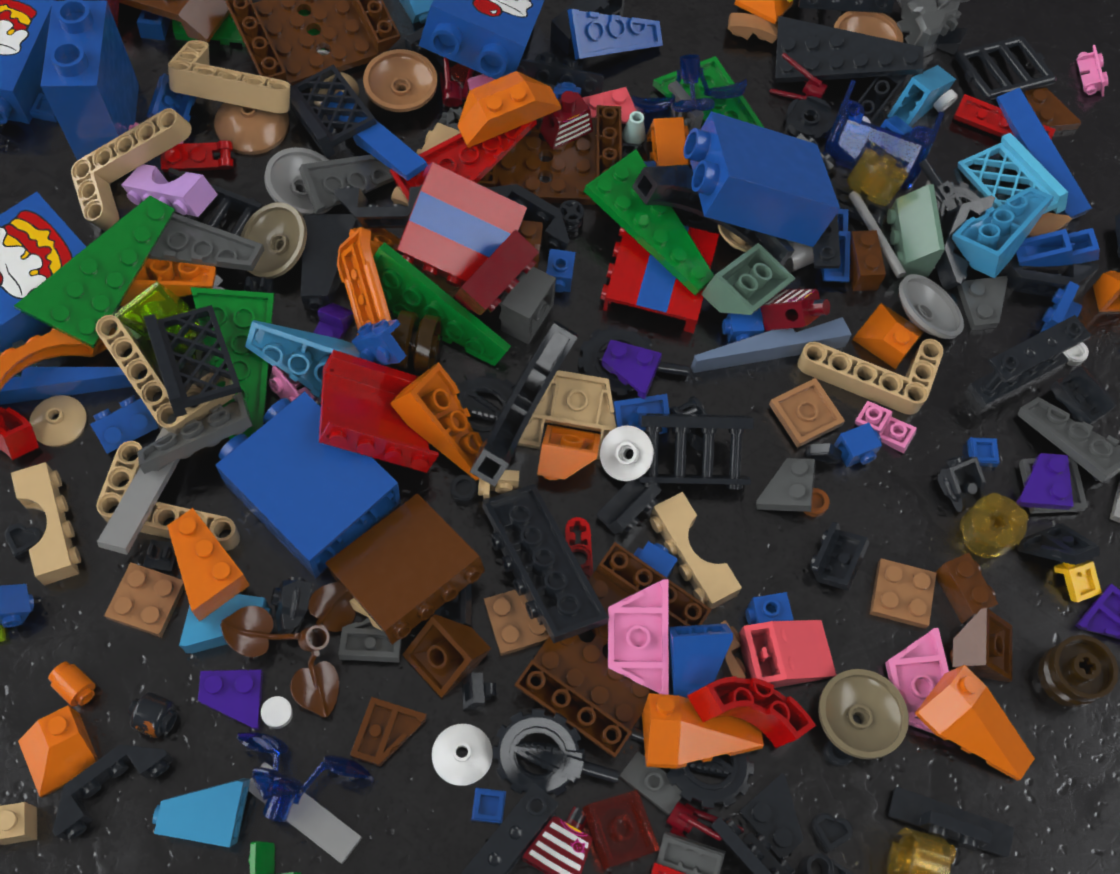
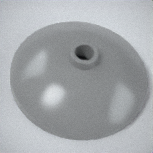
[264,147,333,216]
[899,274,964,339]

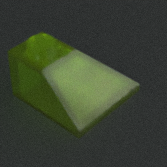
[113,281,200,341]

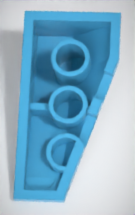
[952,187,1054,278]
[245,320,361,397]

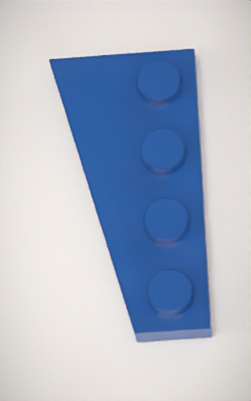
[567,9,663,60]

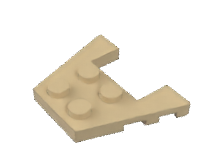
[517,370,617,460]

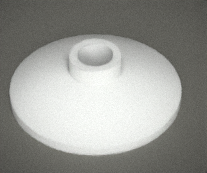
[600,426,654,481]
[432,724,493,786]

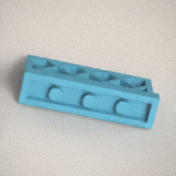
[957,133,1068,214]

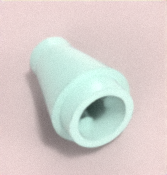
[622,111,646,144]

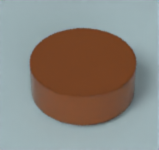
[803,488,830,517]

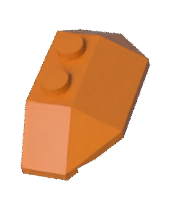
[457,71,561,148]

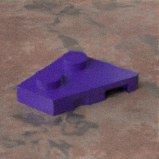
[602,339,662,399]
[1016,453,1074,510]
[1075,583,1120,639]
[198,670,263,730]

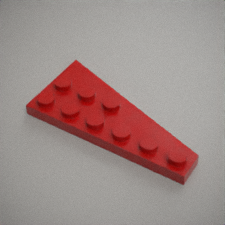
[390,120,537,203]

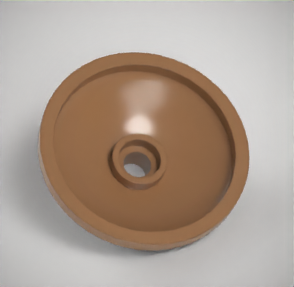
[834,11,903,42]
[363,49,437,112]
[214,103,290,155]

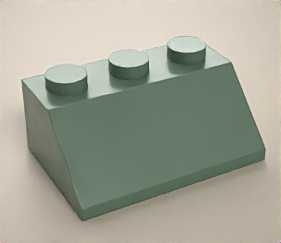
[887,184,945,277]
[701,243,796,315]

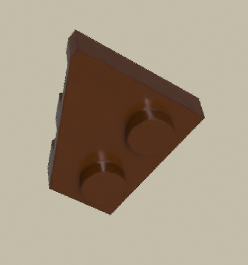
[1023,87,1081,131]
[350,697,427,767]

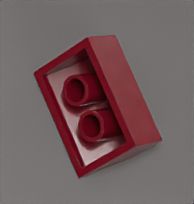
[453,229,539,315]

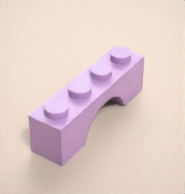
[121,164,218,217]

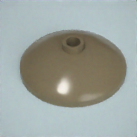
[241,202,307,279]
[818,669,909,759]

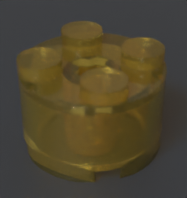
[847,148,909,206]
[960,493,1028,558]
[887,827,956,874]

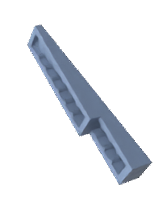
[691,317,852,373]

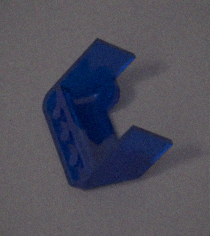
[823,80,944,188]

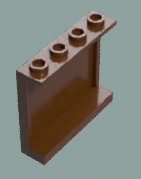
[325,493,485,645]

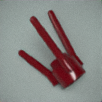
[770,53,828,100]
[439,57,474,107]
[666,801,744,841]

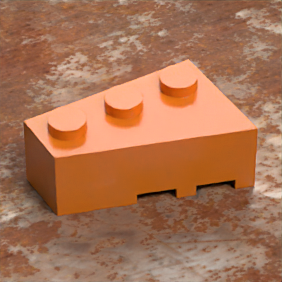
[646,117,691,166]
[167,508,250,622]

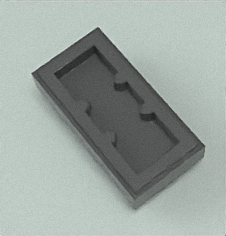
[619,751,682,815]
[656,831,726,874]

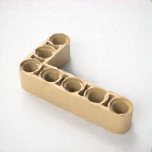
[168,40,290,113]
[71,108,192,232]
[96,315,235,434]
[797,339,943,415]
[96,441,240,551]

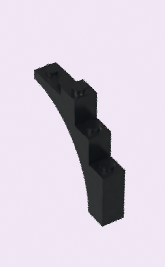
[632,165,795,266]
[470,321,578,487]

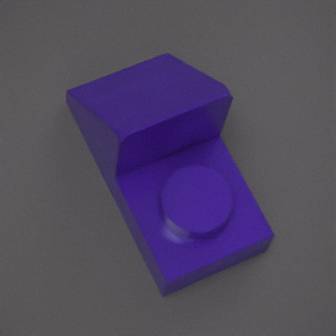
[313,303,354,340]

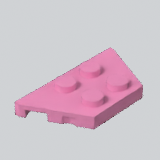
[608,579,669,695]
[885,628,949,734]

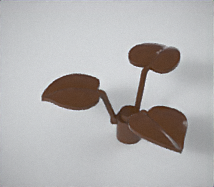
[220,582,356,717]

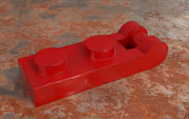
[161,140,234,172]

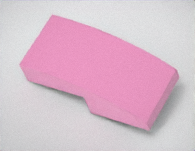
[855,401,917,453]

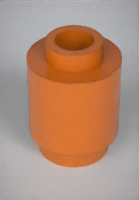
[48,661,96,707]

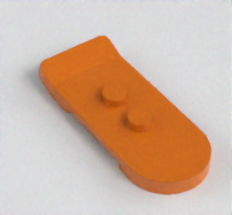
[337,227,394,336]

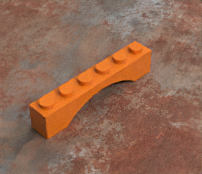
[0,328,116,391]

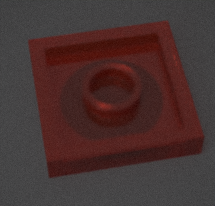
[582,790,660,870]

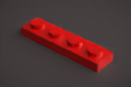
[953,94,1056,139]

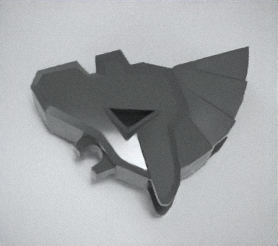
[897,0,969,53]

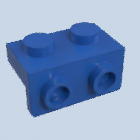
[147,74,197,122]
[1040,281,1082,333]
[352,319,407,365]
[613,394,670,434]
[90,395,159,454]

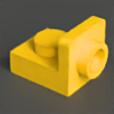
[1054,560,1102,602]

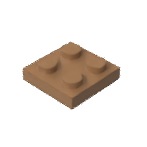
[769,378,845,448]
[870,558,936,629]
[104,562,185,638]
[484,590,549,656]

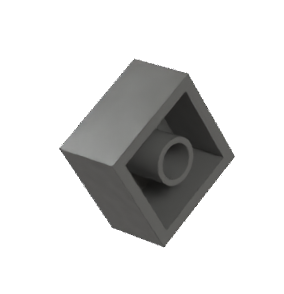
[499,267,556,344]

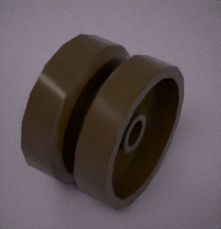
[391,310,441,374]
[1038,635,1119,708]

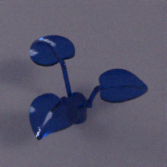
[632,54,747,113]
[237,732,375,822]

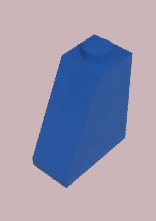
[668,623,733,698]

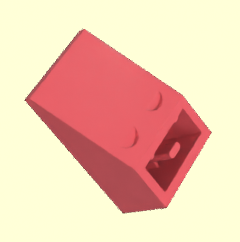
[738,620,836,688]

